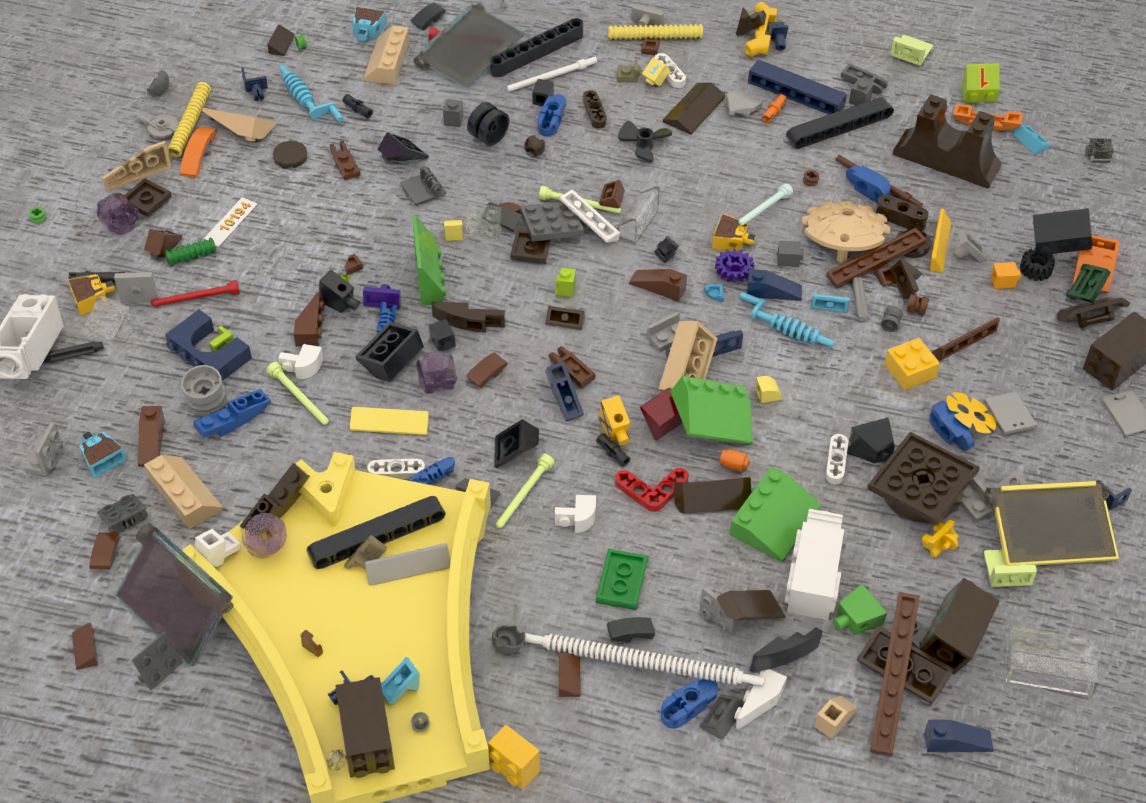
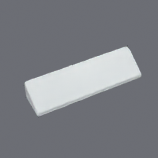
[559,190,620,243]

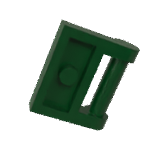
[1066,264,1111,303]

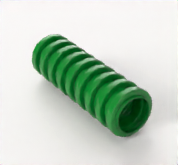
[165,237,216,266]

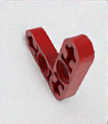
[615,468,689,512]

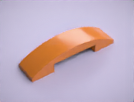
[953,104,1023,130]
[180,127,217,178]

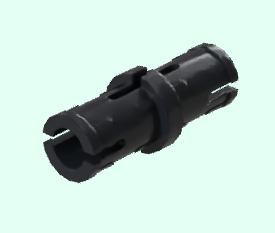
[342,94,373,119]
[596,433,630,467]

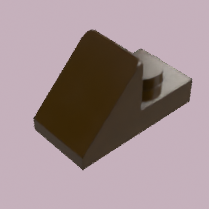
[736,7,767,36]
[890,259,922,299]

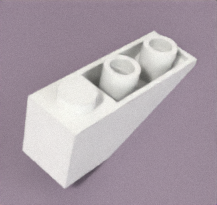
[734,669,787,730]

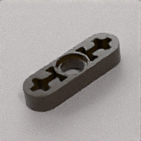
[583,90,607,128]

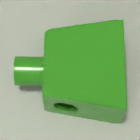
[833,584,887,635]

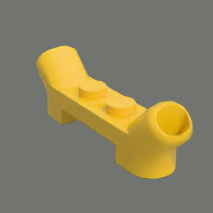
[744,2,778,57]

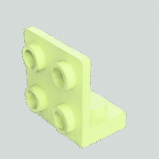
[891,35,933,66]
[984,549,1037,587]

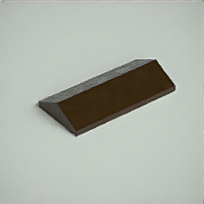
[663,82,725,135]
[857,626,954,704]

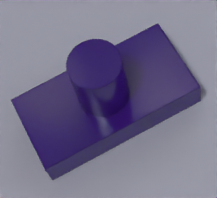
[363,284,401,309]

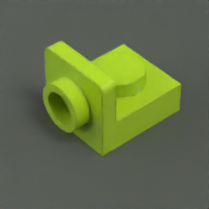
[209,326,234,352]

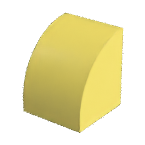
[444,220,463,241]
[755,376,782,404]

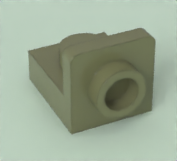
[618,60,641,82]

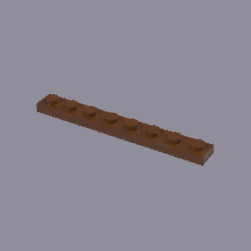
[870,592,920,757]

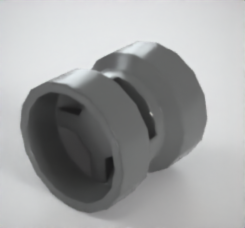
[880,306,903,332]

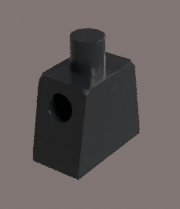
[319,269,360,313]

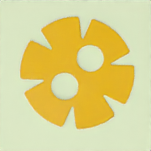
[946,392,996,433]

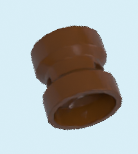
[907,293,929,315]

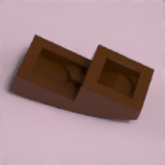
[466,352,508,388]
[89,532,119,569]

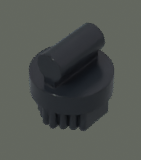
[654,237,679,263]

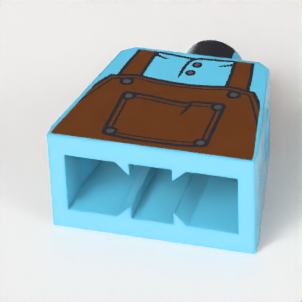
[353,7,387,41]
[79,432,127,478]

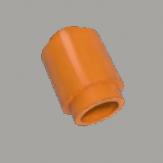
[720,449,750,473]

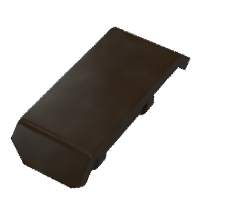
[1057,297,1131,328]
[674,477,752,513]
[717,590,786,621]

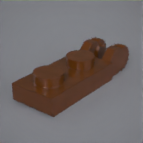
[329,141,361,180]
[548,346,596,388]

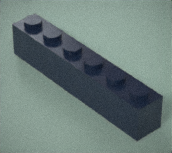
[748,59,847,115]

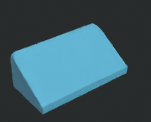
[1013,125,1051,154]
[811,294,850,312]

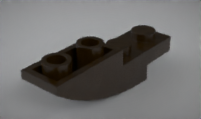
[432,302,505,333]
[240,463,310,539]

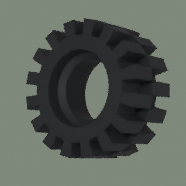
[1020,248,1055,281]

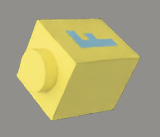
[642,58,671,87]

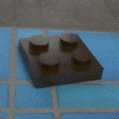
[121,178,172,217]
[510,229,551,264]

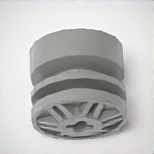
[181,365,227,417]

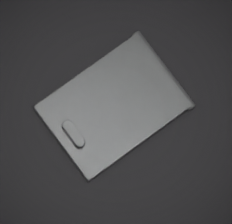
[1101,389,1146,436]
[984,391,1037,435]

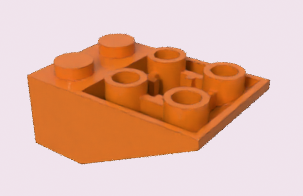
[1072,235,1120,294]

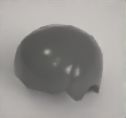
[147,70,169,95]
[492,625,525,655]

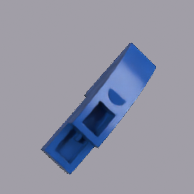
[193,389,271,438]

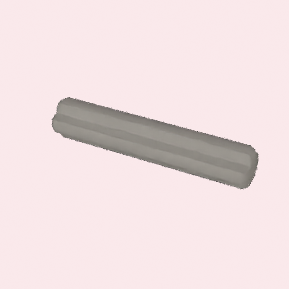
[853,277,868,322]

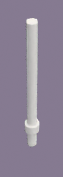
[506,57,597,92]

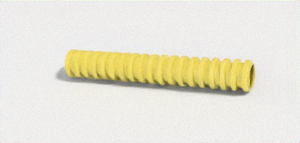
[608,24,703,40]
[167,82,211,158]

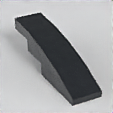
[749,627,823,673]

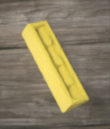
[350,407,429,435]

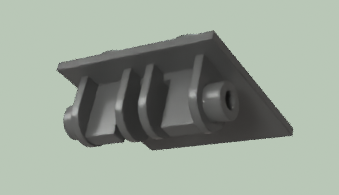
[400,166,446,205]
[97,494,148,533]
[131,632,183,690]

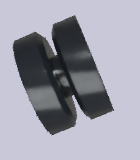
[467,102,510,146]

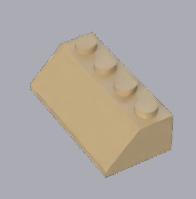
[363,26,410,85]
[659,321,718,392]
[144,455,224,530]

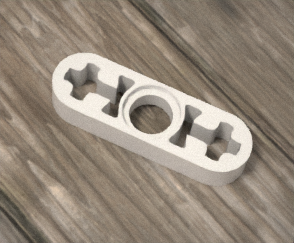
[654,53,686,88]
[826,434,848,485]
[367,459,425,479]

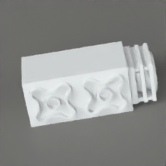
[0,294,64,379]
[784,509,844,620]

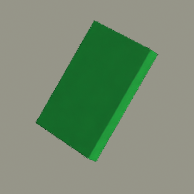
[596,548,648,610]

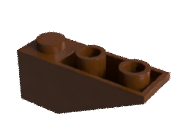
[294,292,325,347]

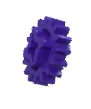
[715,248,755,283]

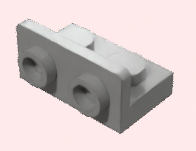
[647,312,680,353]
[959,476,995,523]

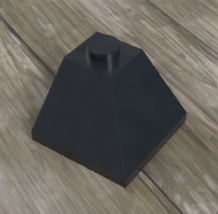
[377,132,429,161]
[847,417,895,464]
[494,419,539,468]

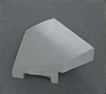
[724,89,763,117]

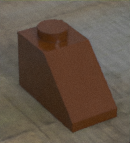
[144,229,182,258]

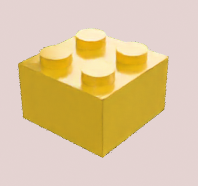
[884,338,940,390]
[488,725,540,790]

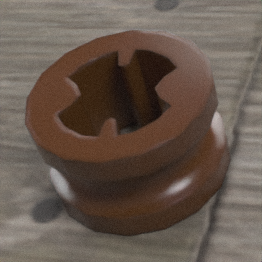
[803,170,820,186]

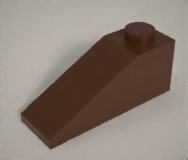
[629,269,687,302]
[138,406,165,467]

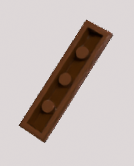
[932,317,1000,361]

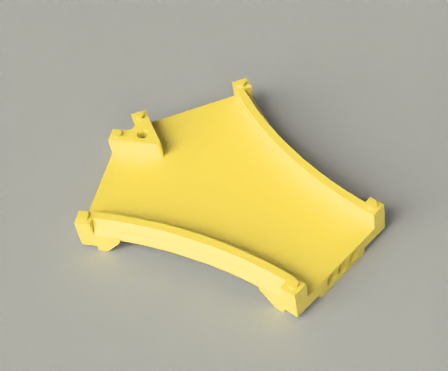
[174,452,491,803]

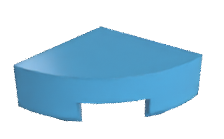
[704,284,724,302]

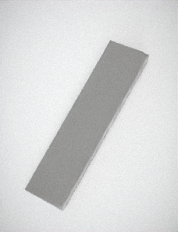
[365,543,450,586]

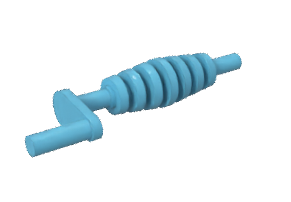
[278,65,344,122]
[739,292,835,348]

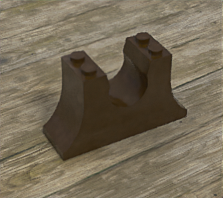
[892,94,1002,189]

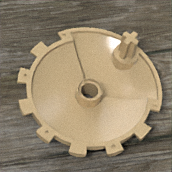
[802,201,890,264]

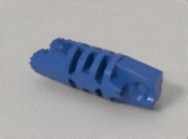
[377,302,397,333]
[408,457,455,485]

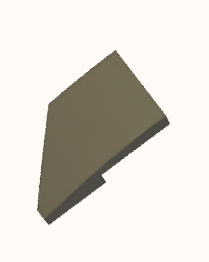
[344,535,387,568]

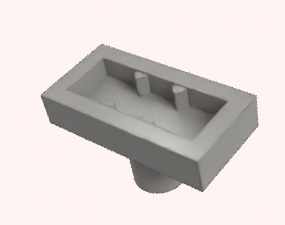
[631,4,664,27]
[955,229,986,263]

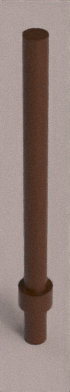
[836,155,923,207]

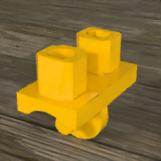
[922,519,959,558]

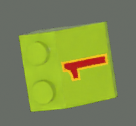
[960,63,1000,103]

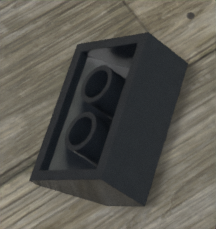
[1033,208,1092,256]
[355,322,424,382]

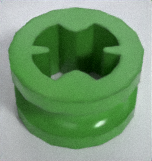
[295,34,307,50]
[29,206,47,224]

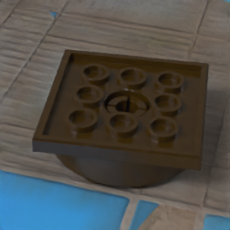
[867,432,980,526]

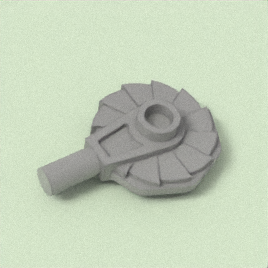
[138,114,179,139]

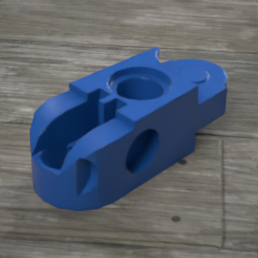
[538,94,567,136]
[846,165,891,203]
[929,401,974,451]
[661,678,718,729]

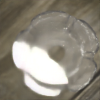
[326,749,347,771]

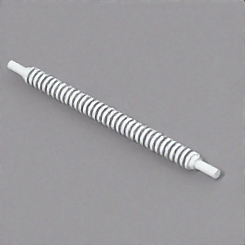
[525,633,765,686]

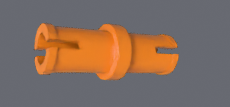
[761,94,787,123]

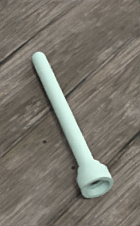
[739,183,793,225]

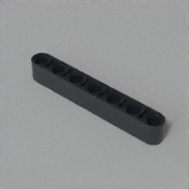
[490,18,583,77]
[786,97,894,149]
[306,496,446,569]

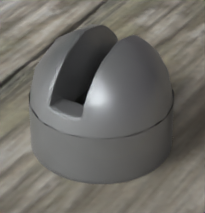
[411,712,430,732]

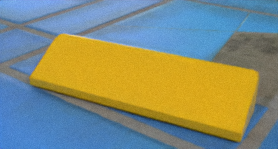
[929,209,951,273]

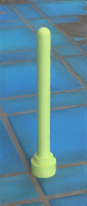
[539,186,621,214]
[266,362,329,425]
[496,454,555,529]

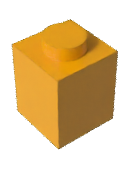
[990,262,1021,289]

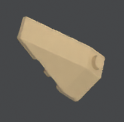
[202,108,276,142]
[102,141,171,192]

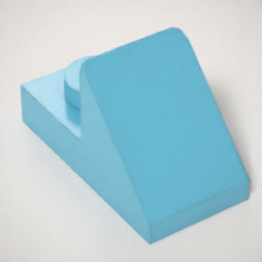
[381,657,420,704]

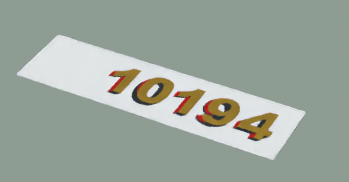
[204,197,257,247]

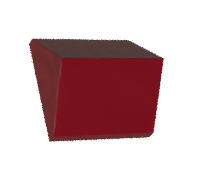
[640,387,683,441]

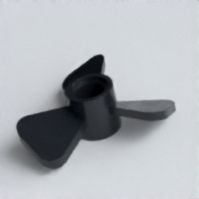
[618,121,672,162]

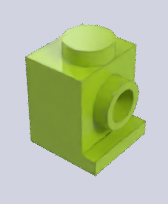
[555,268,576,297]

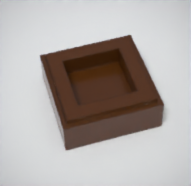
[641,39,660,55]

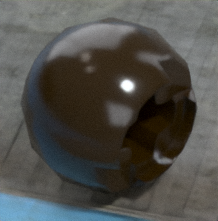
[524,135,545,156]

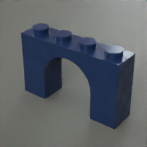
[165,309,252,381]

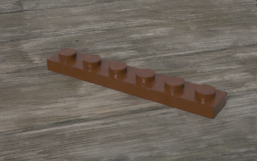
[826,228,927,289]

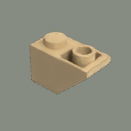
[815,696,858,739]

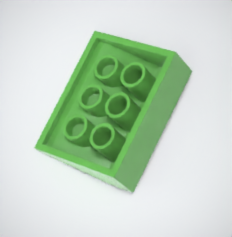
[412,215,446,306]
[670,376,753,445]
[730,467,822,562]

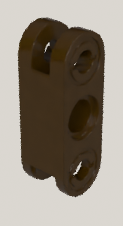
[876,195,929,231]

